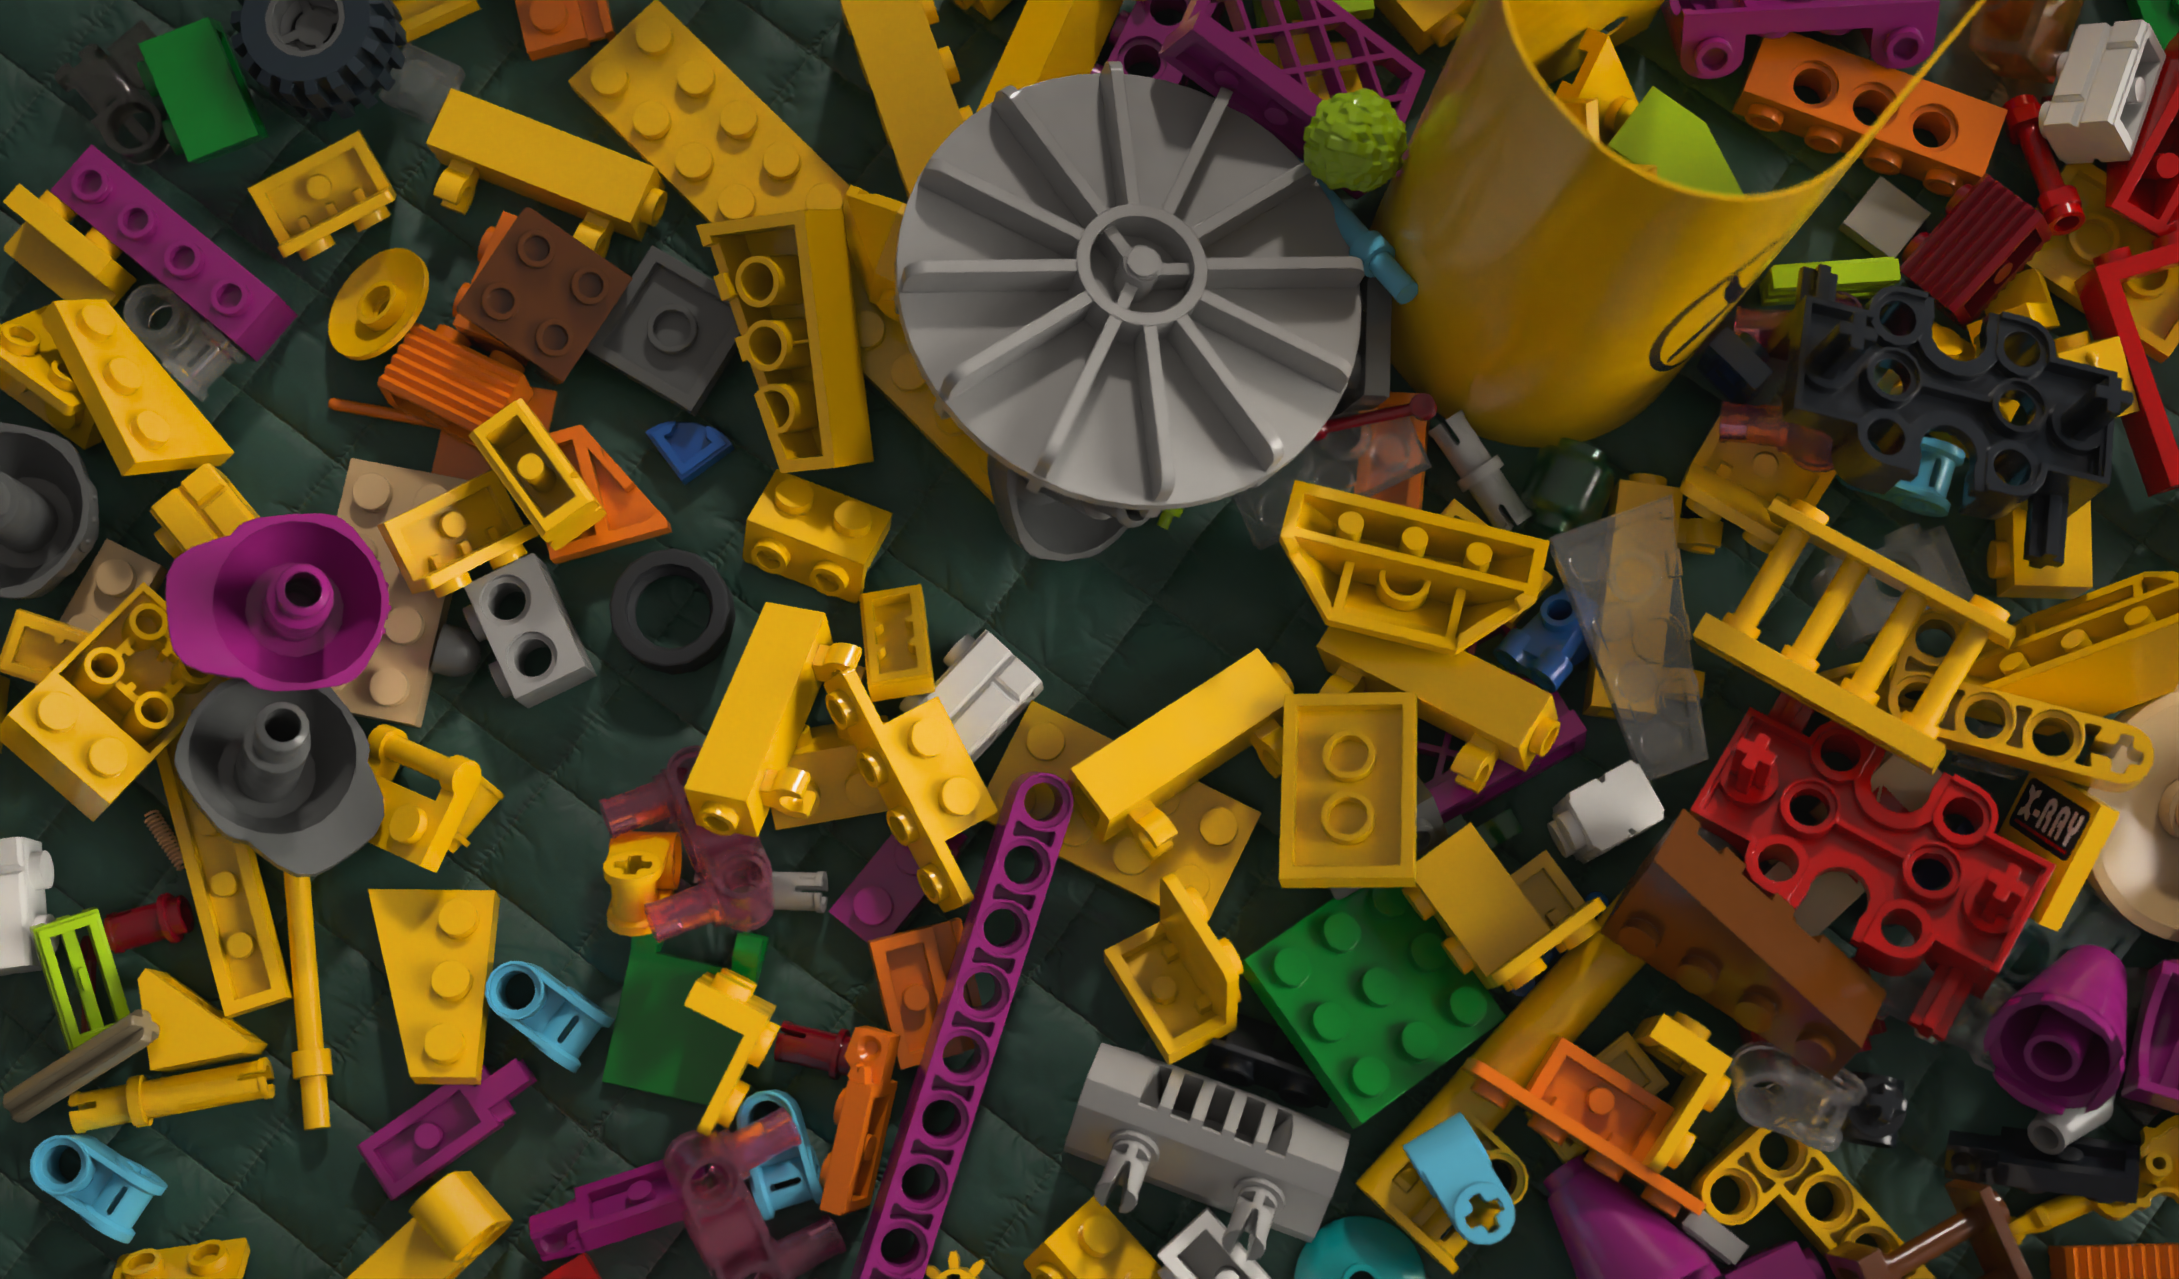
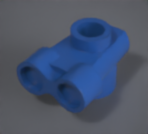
[1493,587,1601,693]

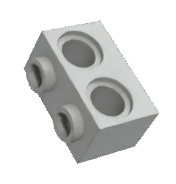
[463,553,597,709]

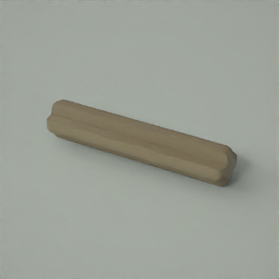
[2,1009,160,1123]

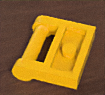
[367,724,481,873]

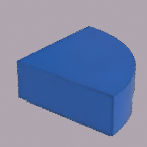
[645,421,735,485]

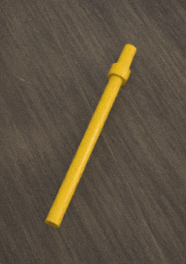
[283,871,333,1131]

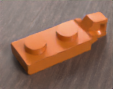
[819,1026,901,1216]

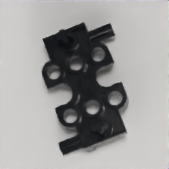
[1767,264,2134,569]

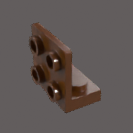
[457,207,633,386]

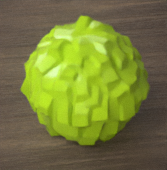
[1303,88,1408,193]

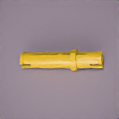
[68,1057,275,1134]

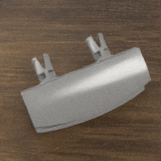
[1063,1043,1351,1261]

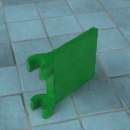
[602,914,769,1106]

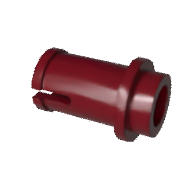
[103,892,194,954]
[774,1020,851,1080]

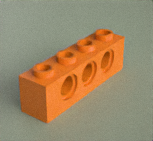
[1732,32,2008,197]

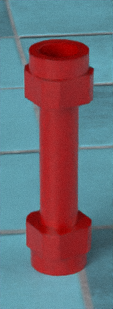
[2002,94,2086,236]

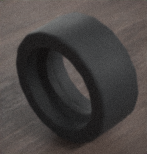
[609,548,736,675]

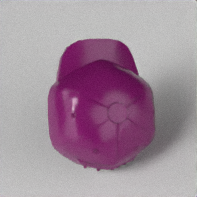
[166,513,392,691]

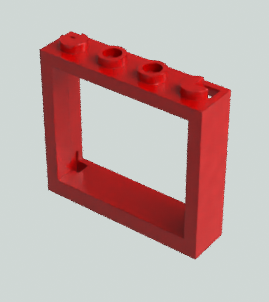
[2074,230,2179,497]

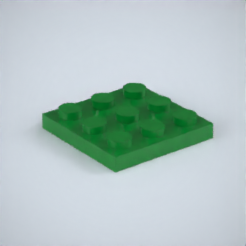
[1241,887,1506,1129]

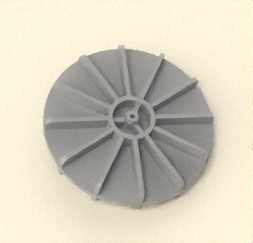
[894,61,1365,518]

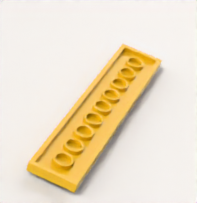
[568,0,995,505]

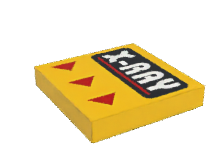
[1997,771,2120,932]

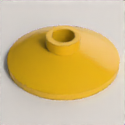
[328,248,429,360]

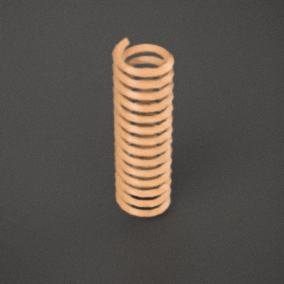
[144,810,185,871]

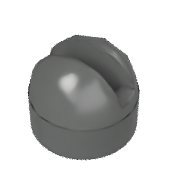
[431,623,481,677]

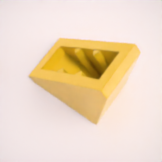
[138,968,268,1072]

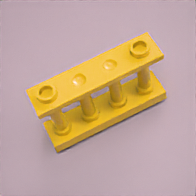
[1692,498,2016,776]

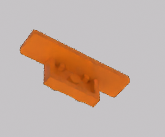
[1461,1036,1707,1218]

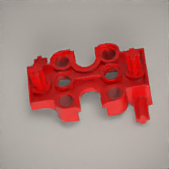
[1689,692,2057,1042]

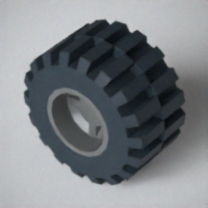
[230,0,407,121]

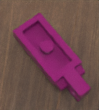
[828,832,968,943]
[356,1059,537,1201]
[529,1149,713,1262]

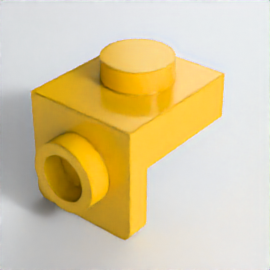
[1966,268,2060,349]

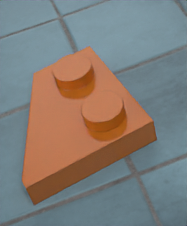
[546,424,672,565]

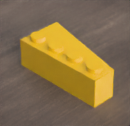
[840,0,973,199]
[696,209,874,473]

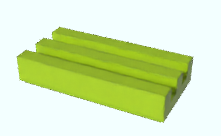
[1759,257,1901,306]
[29,906,130,1052]

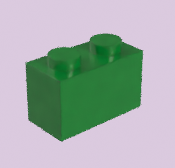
[137,17,269,164]

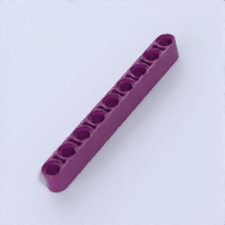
[850,771,1074,1279]

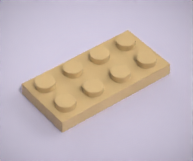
[331,458,468,729]

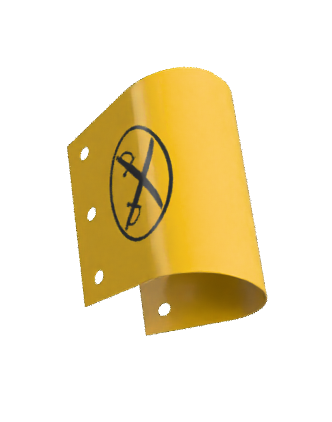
[1369,0,1985,447]

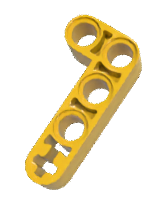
[1887,608,2154,793]
[1690,1120,1936,1279]
[346,1171,513,1279]

